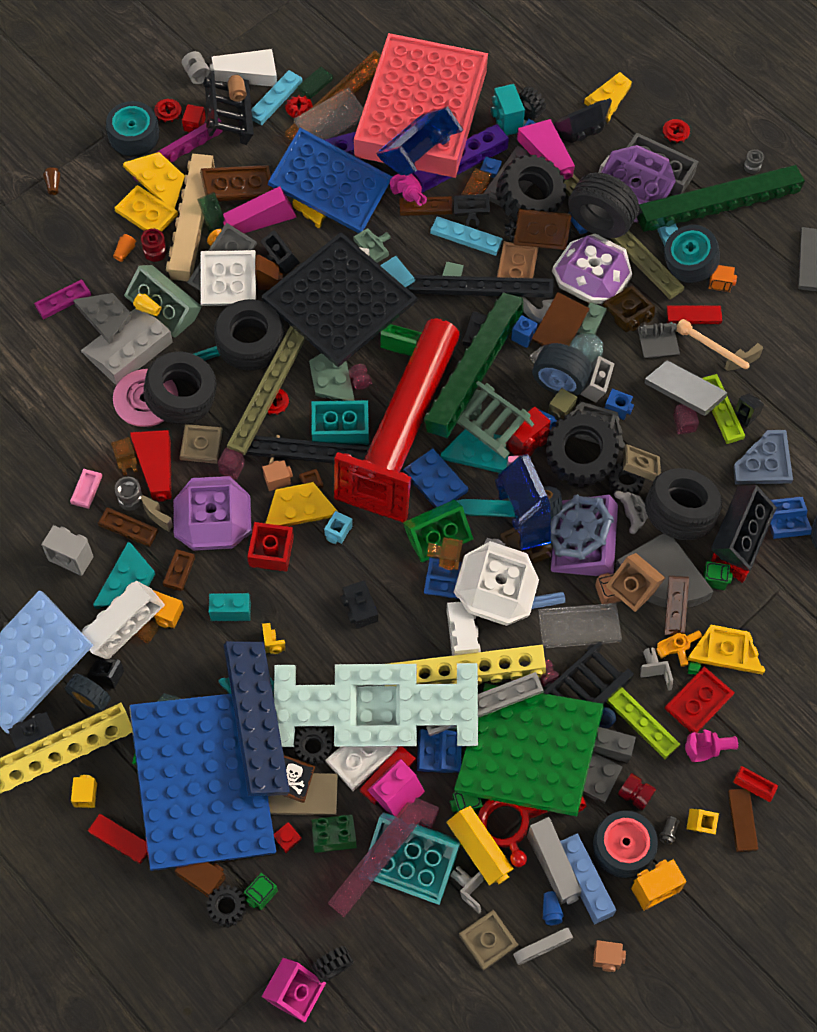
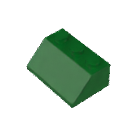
[403,500,473,562]

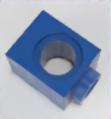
[511,315,537,348]
[605,389,634,420]

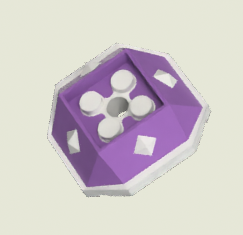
[552,234,632,304]

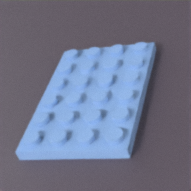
[0,590,93,734]

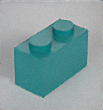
[209,593,251,621]

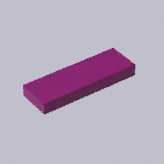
[34,279,91,320]

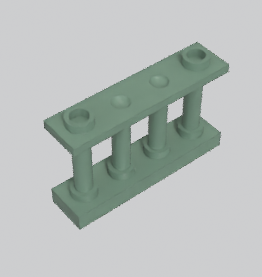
[457,381,534,459]

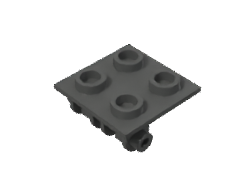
[638,322,680,358]

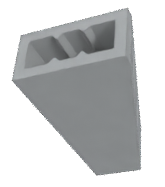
[527,817,582,905]

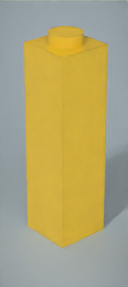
[446,806,514,886]

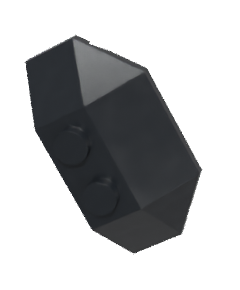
[552,98,612,143]

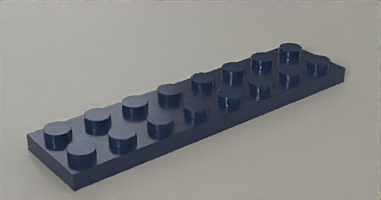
[224,641,290,796]

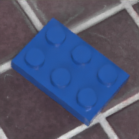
[403,449,468,508]

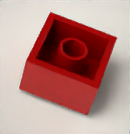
[505,407,551,458]
[247,522,294,572]

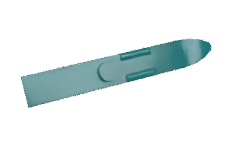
[456,499,552,519]

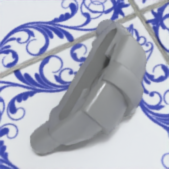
[614,491,648,534]

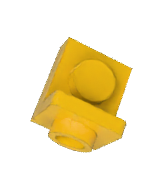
[262,623,285,654]

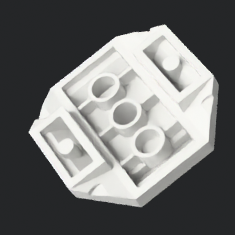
[454,541,539,626]

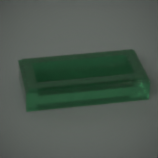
[298,67,333,99]
[197,192,225,232]

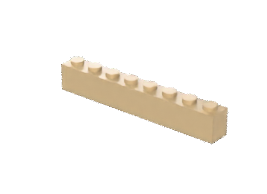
[166,154,215,281]

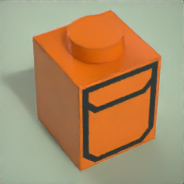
[709,265,737,292]

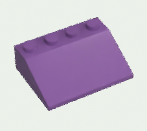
[551,495,618,576]

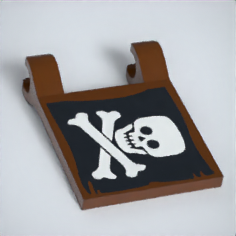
[282,755,315,803]

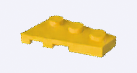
[584,72,632,123]

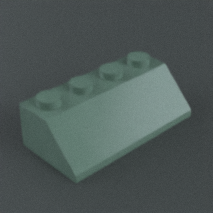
[124,265,202,337]

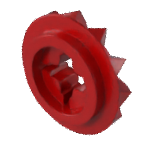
[285,95,313,119]
[154,99,182,123]
[662,119,690,143]
[268,389,289,415]

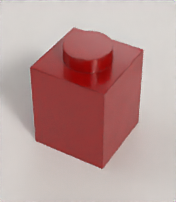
[182,104,206,133]

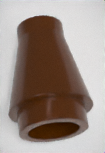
[43,167,61,195]

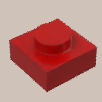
[274,822,302,853]

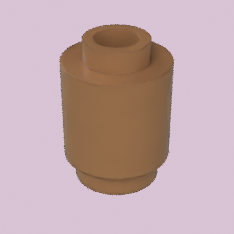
[227,75,247,102]

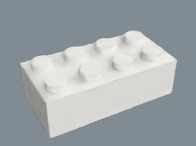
[82,581,165,659]

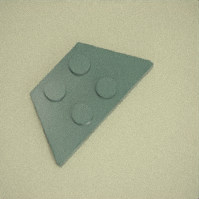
[309,353,355,401]

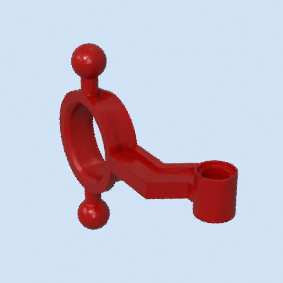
[478,796,587,867]

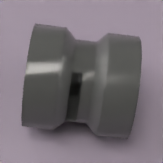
[744,149,764,174]

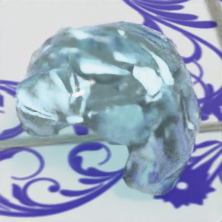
[570,333,604,363]

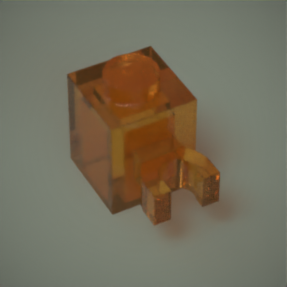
[111,437,138,476]
[427,537,463,570]

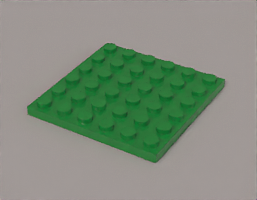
[454,683,604,816]

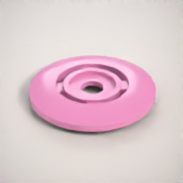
[113,369,178,427]

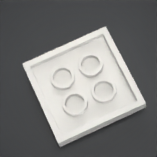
[201,250,256,306]

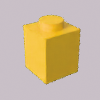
[71,775,97,808]
[687,809,719,834]

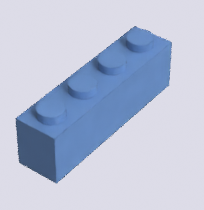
[560,833,616,925]

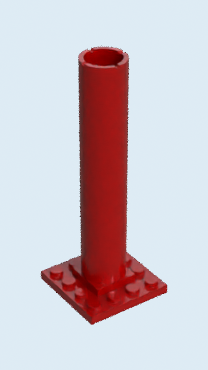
[334,318,460,522]

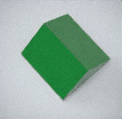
[381,324,422,356]

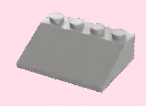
[81,308,173,386]

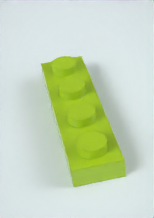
[702,374,745,444]
[607,688,680,759]

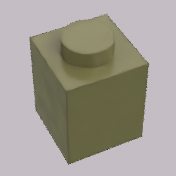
[548,388,577,420]

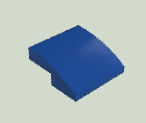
[769,497,812,539]
[424,558,462,599]
[417,729,462,773]

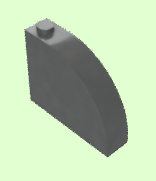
[615,534,714,608]

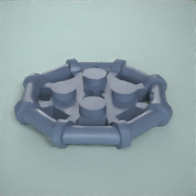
[545,494,614,560]

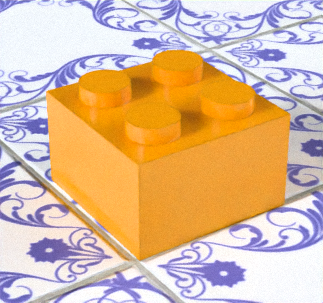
[631,859,687,911]

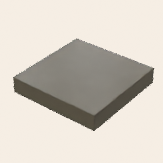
[180,424,223,464]
[623,444,661,481]
[459,910,518,971]

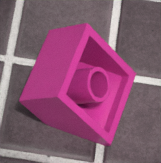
[367,759,425,818]
[262,958,326,1022]

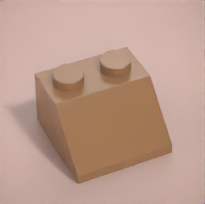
[605,553,665,612]

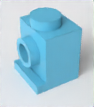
[324,511,353,544]

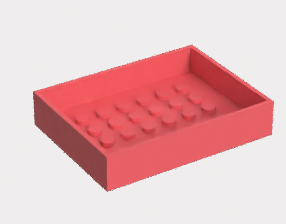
[354,33,488,178]

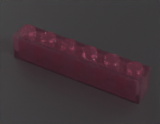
[328,801,427,917]

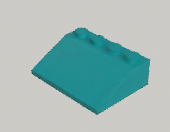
[360,812,461,905]

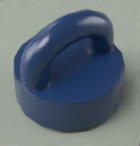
[599,707,616,729]

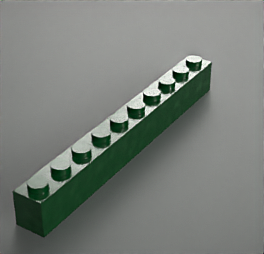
[636,165,805,232]
[424,293,524,438]

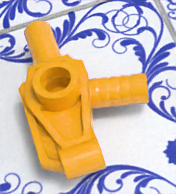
[656,630,702,667]

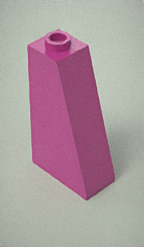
[517,119,575,180]
[223,186,296,233]

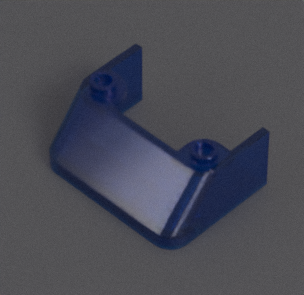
[376,106,463,176]
[495,454,551,550]

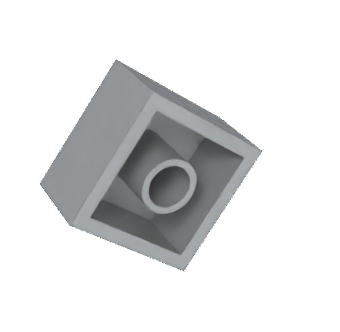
[41,525,94,576]

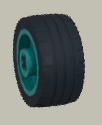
[106,101,159,156]
[664,225,720,283]

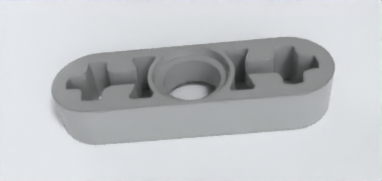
[513,928,573,965]

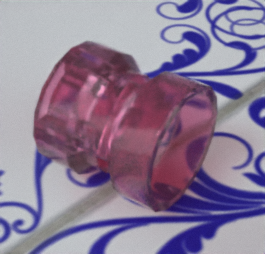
[349,364,372,389]
[540,660,560,687]

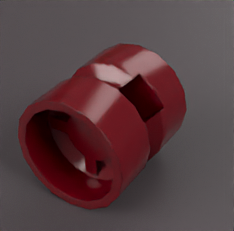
[141,228,167,262]
[618,773,656,811]

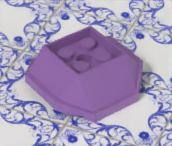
[601,145,676,222]
[174,476,252,551]

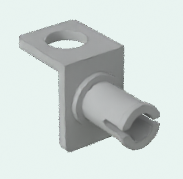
[640,648,673,691]
[451,866,484,914]

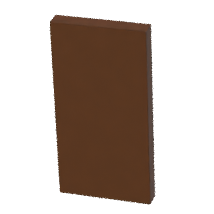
[200,165,274,202]

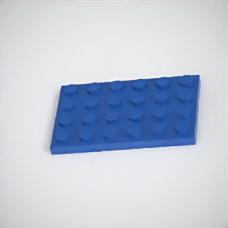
[268,128,392,233]

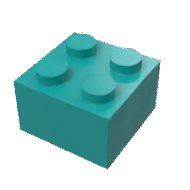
[491,84,525,136]

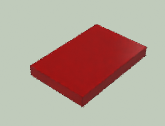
[664,666,735,733]

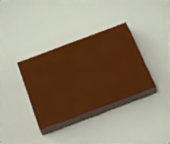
[513,209,572,250]
[532,292,590,346]

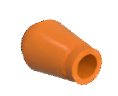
[113,234,136,262]

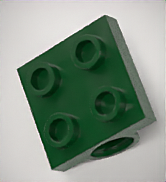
[311,815,357,853]

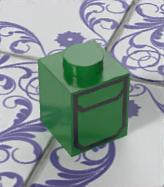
[703,561,733,590]
[450,792,483,813]
[244,873,278,910]

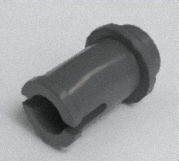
[659,816,680,845]

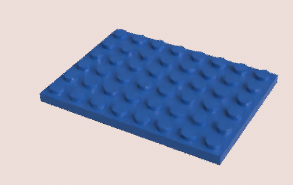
[129,694,276,871]

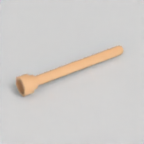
[676,319,749,369]

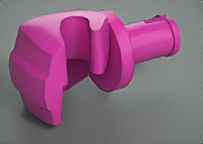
[390,171,427,206]
[685,730,738,762]

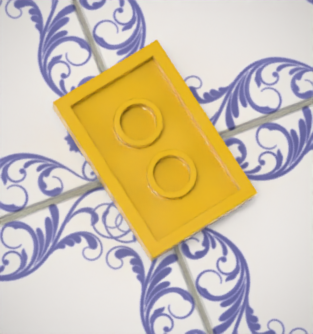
[115,185,178,232]

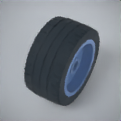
[532,343,592,396]

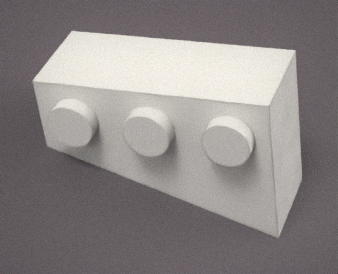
[447,602,481,656]

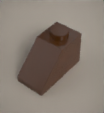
[255,255,283,290]
[175,862,226,898]

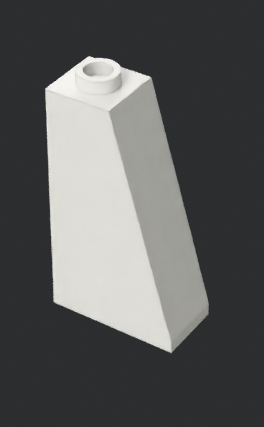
[209,49,277,87]

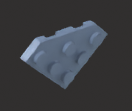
[733,430,793,484]

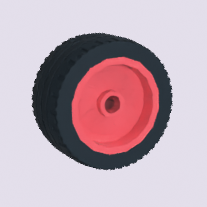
[593,810,658,878]

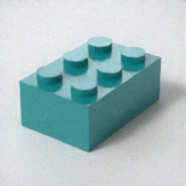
[312,401,369,445]

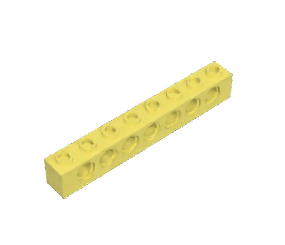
[385,645,546,686]
[0,703,132,793]

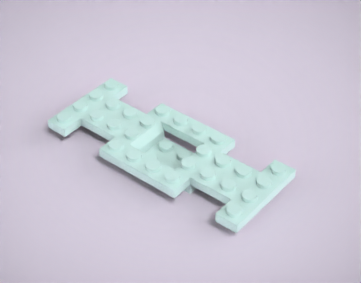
[274,663,478,747]

